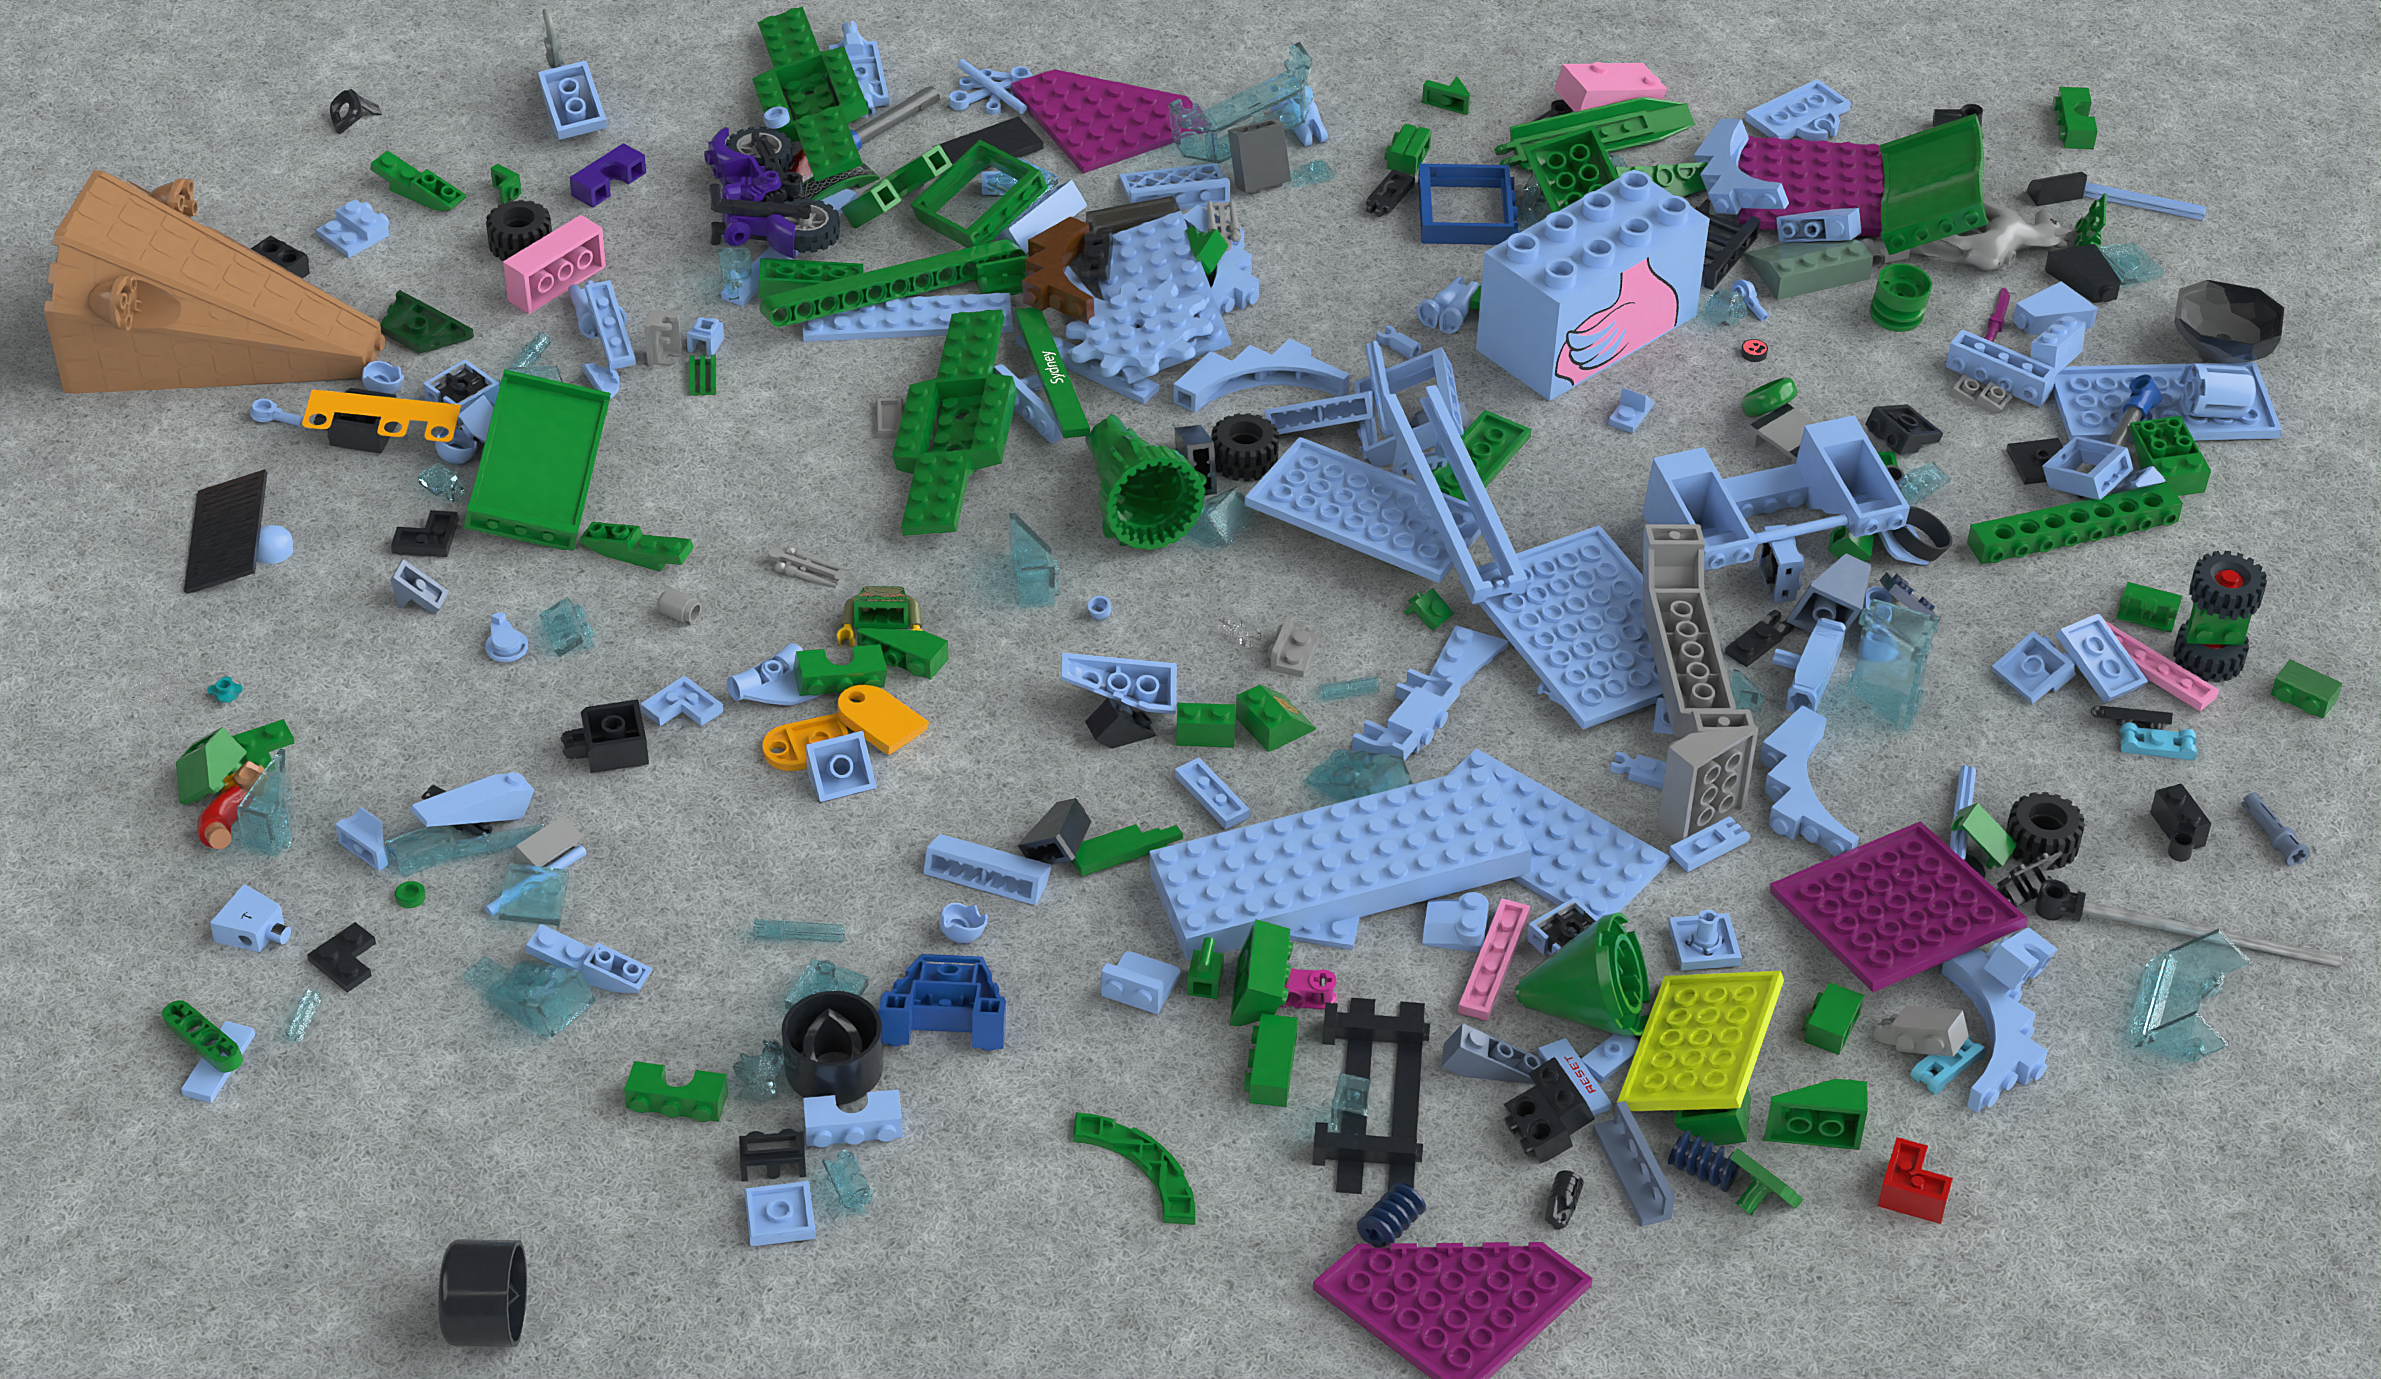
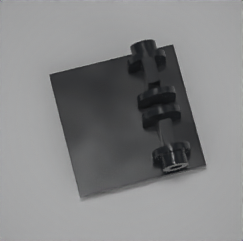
[1997,851,2062,907]

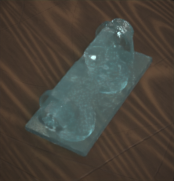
[822,1150,873,1214]

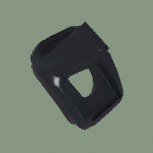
[330,89,382,134]

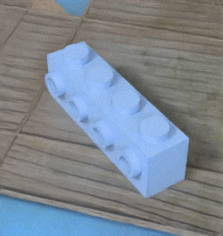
[1946,330,2057,407]

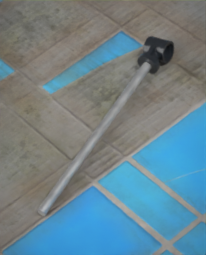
[2035,879,2342,968]

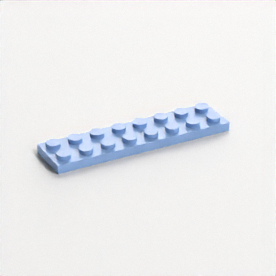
[803,293,1013,342]

